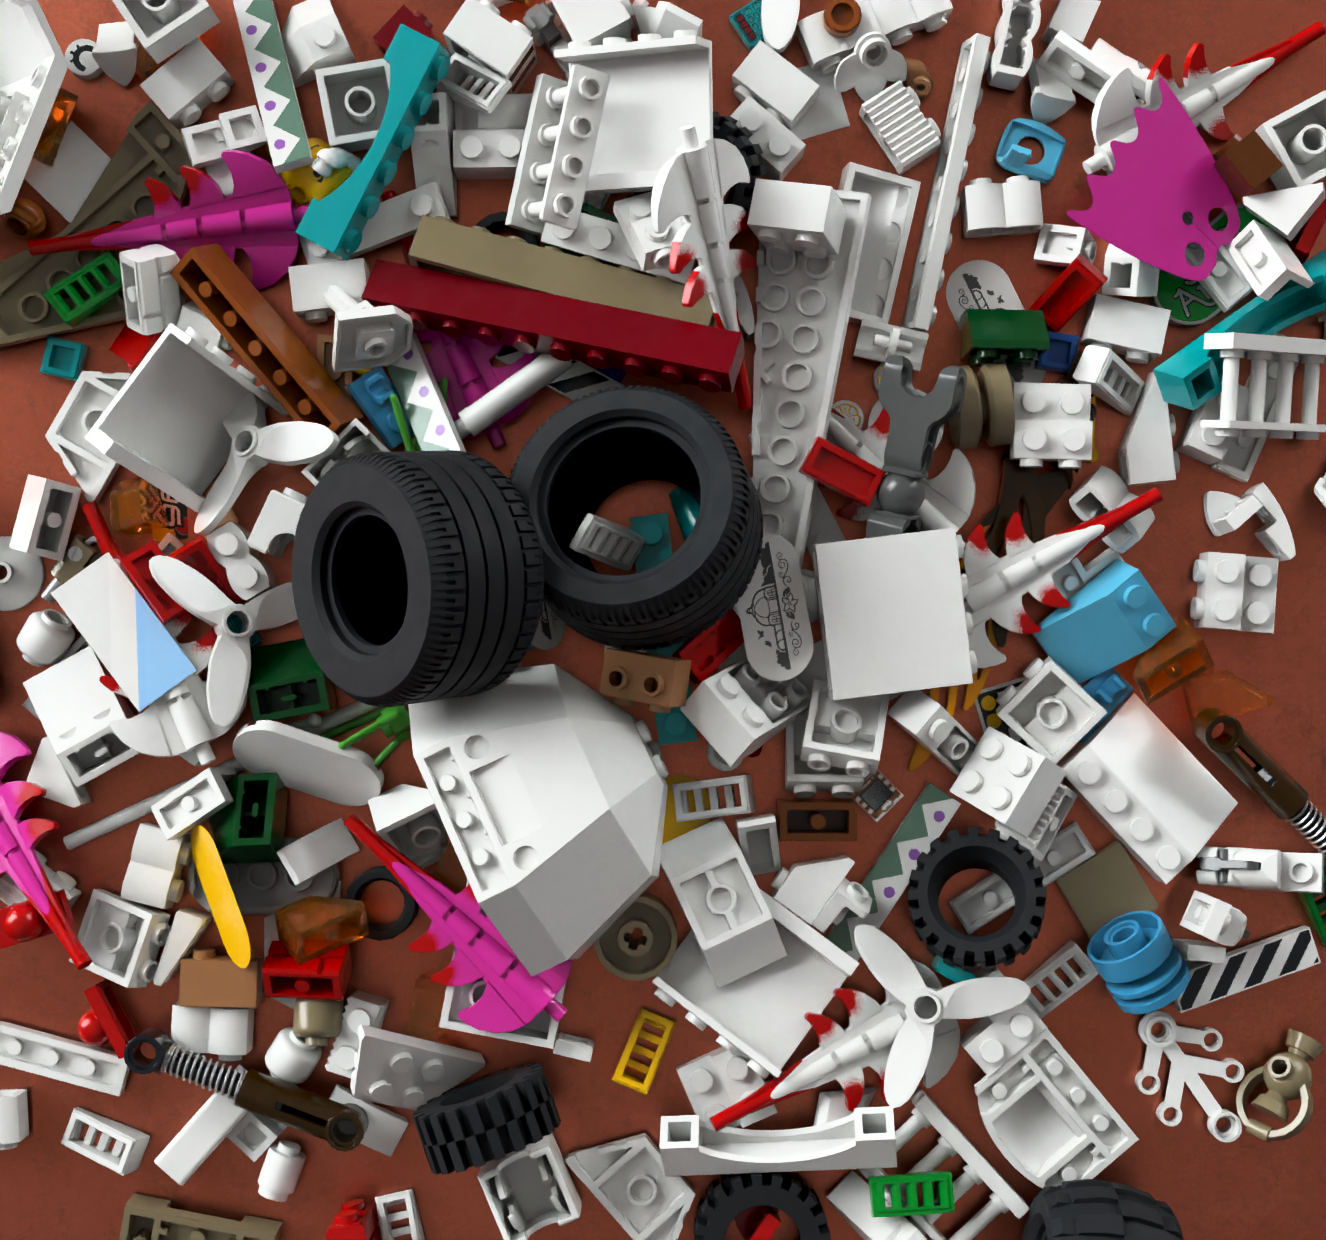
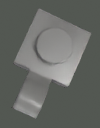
[523,2,561,54]

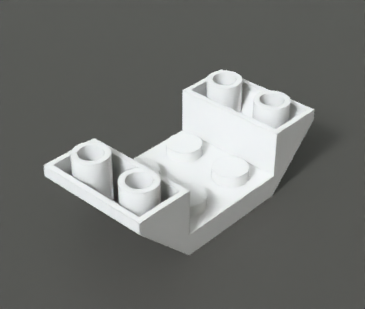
[660,817,787,988]

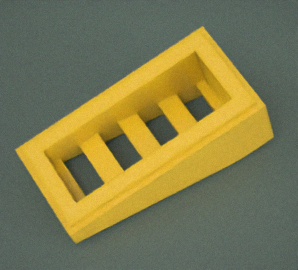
[611,1008,676,1096]

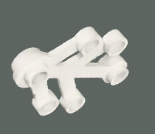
[1135,1010,1245,1143]

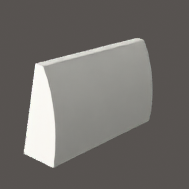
[838,162,921,324]

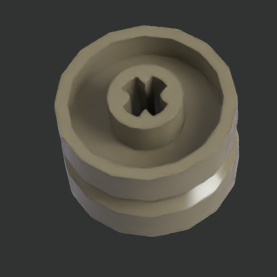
[947,361,1015,450]
[593,891,677,981]

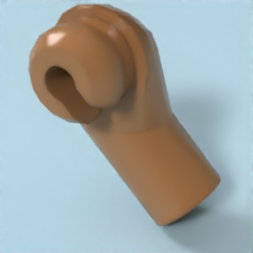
[904,57,933,97]

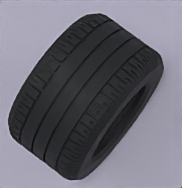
[508,385,763,650]
[291,450,544,707]

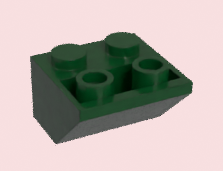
[960,309,1050,368]
[248,638,338,724]
[208,773,288,864]

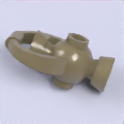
[1236,1029,1325,1142]

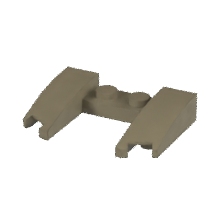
[119,1193,283,1240]

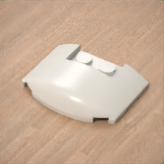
[974,1028,1139,1188]

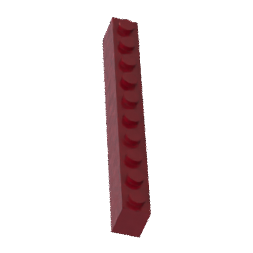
[361,259,745,393]

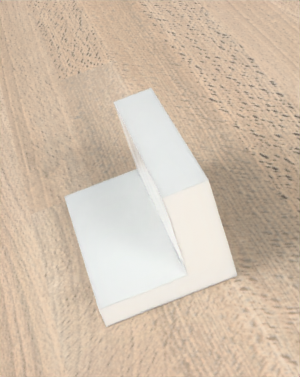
[1226,220,1314,301]
[151,767,237,840]

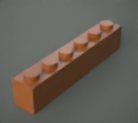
[170,243,364,436]

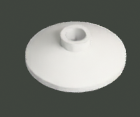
[0,536,45,611]

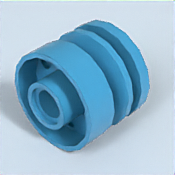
[1087,910,1191,1015]

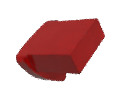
[109,323,161,371]
[734,1205,781,1240]

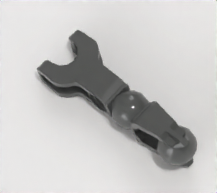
[866,354,967,538]

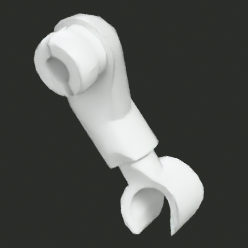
[311,147,362,178]

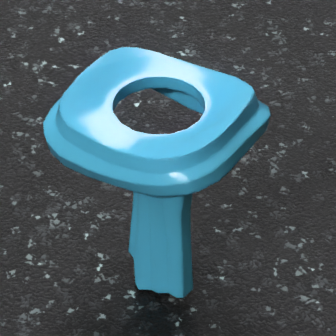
[996,118,1066,183]

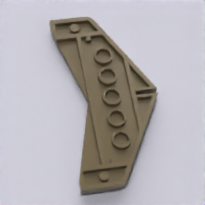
[0,101,192,348]

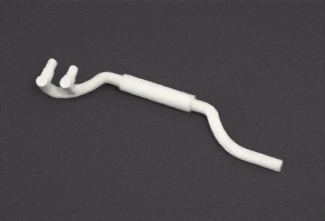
[454,353,574,440]

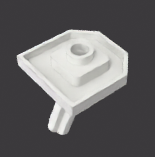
[323,285,413,373]

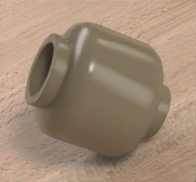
[292,999,345,1046]

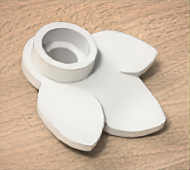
[834,32,907,102]

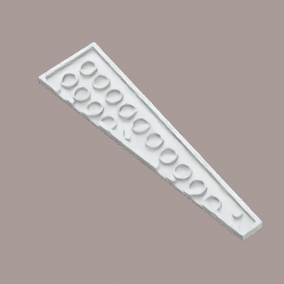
[751,190,872,568]

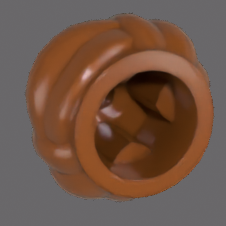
[3,199,46,239]

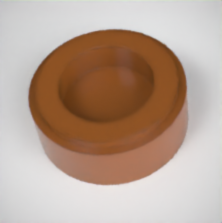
[822,0,862,38]

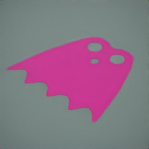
[1067,78,1240,281]

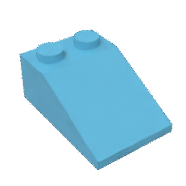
[1032,559,1177,684]

